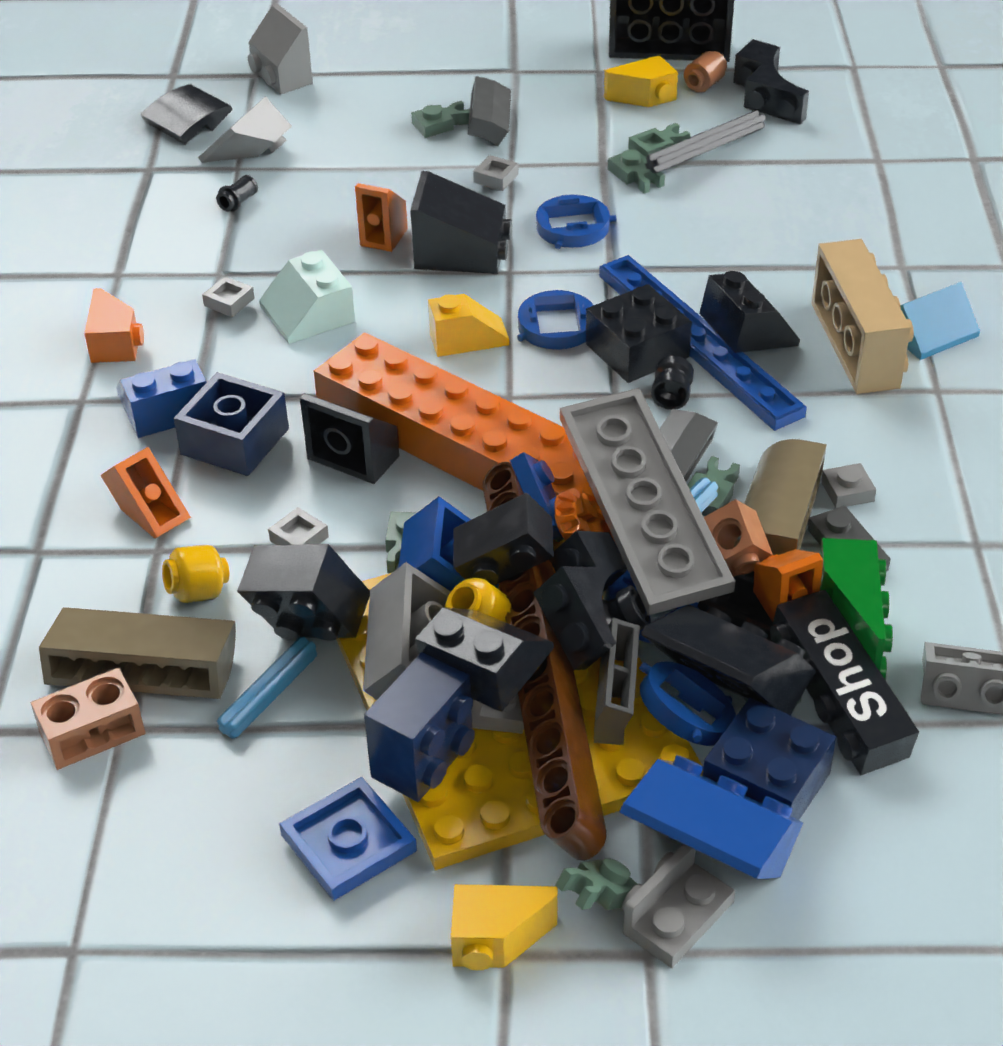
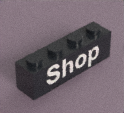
[770,589,919,776]

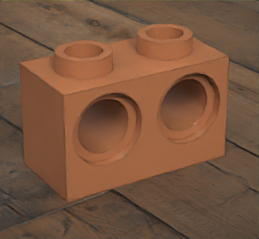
[704,499,773,577]
[30,667,146,770]

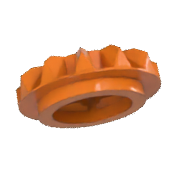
[554,488,605,541]

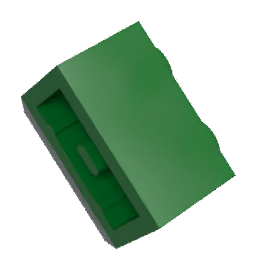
[820,538,893,680]

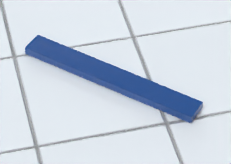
[599,255,807,431]

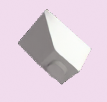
[198,96,292,163]

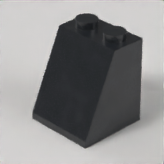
[410,171,512,274]

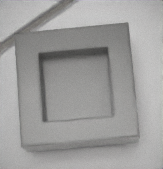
[473,155,519,191]
[202,276,255,317]
[821,463,876,508]
[268,507,329,545]

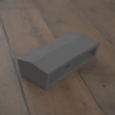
[468,76,511,146]
[660,409,718,482]
[594,618,640,745]

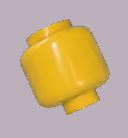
[162,544,230,603]
[445,577,511,622]

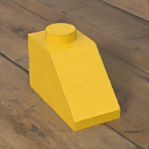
[604,55,678,107]
[428,294,510,357]
[451,884,558,971]

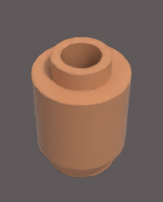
[684,51,727,93]

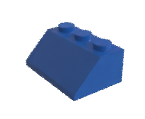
[619,755,804,879]

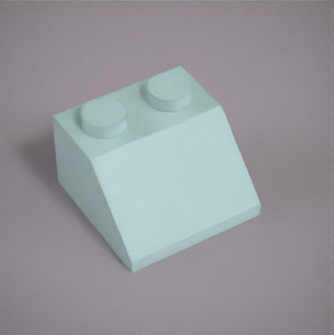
[259,249,355,344]

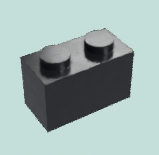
[453,493,554,586]

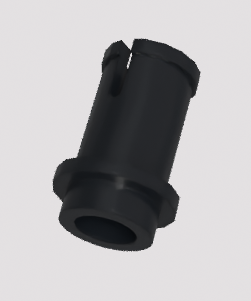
[216,175,258,211]

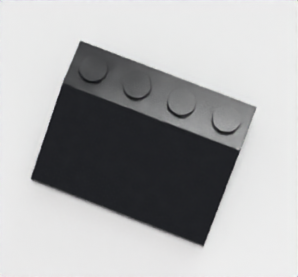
[609,0,734,62]

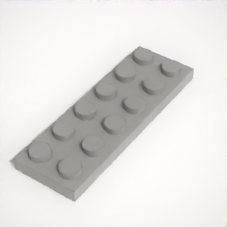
[560,388,735,616]

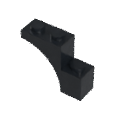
[733,39,809,125]
[533,531,628,670]

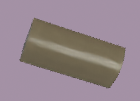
[734,439,827,555]
[39,607,236,699]

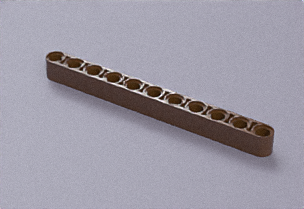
[483,462,606,861]

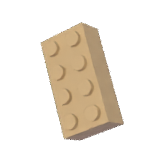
[811,239,914,394]

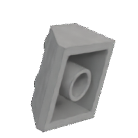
[248,4,313,94]

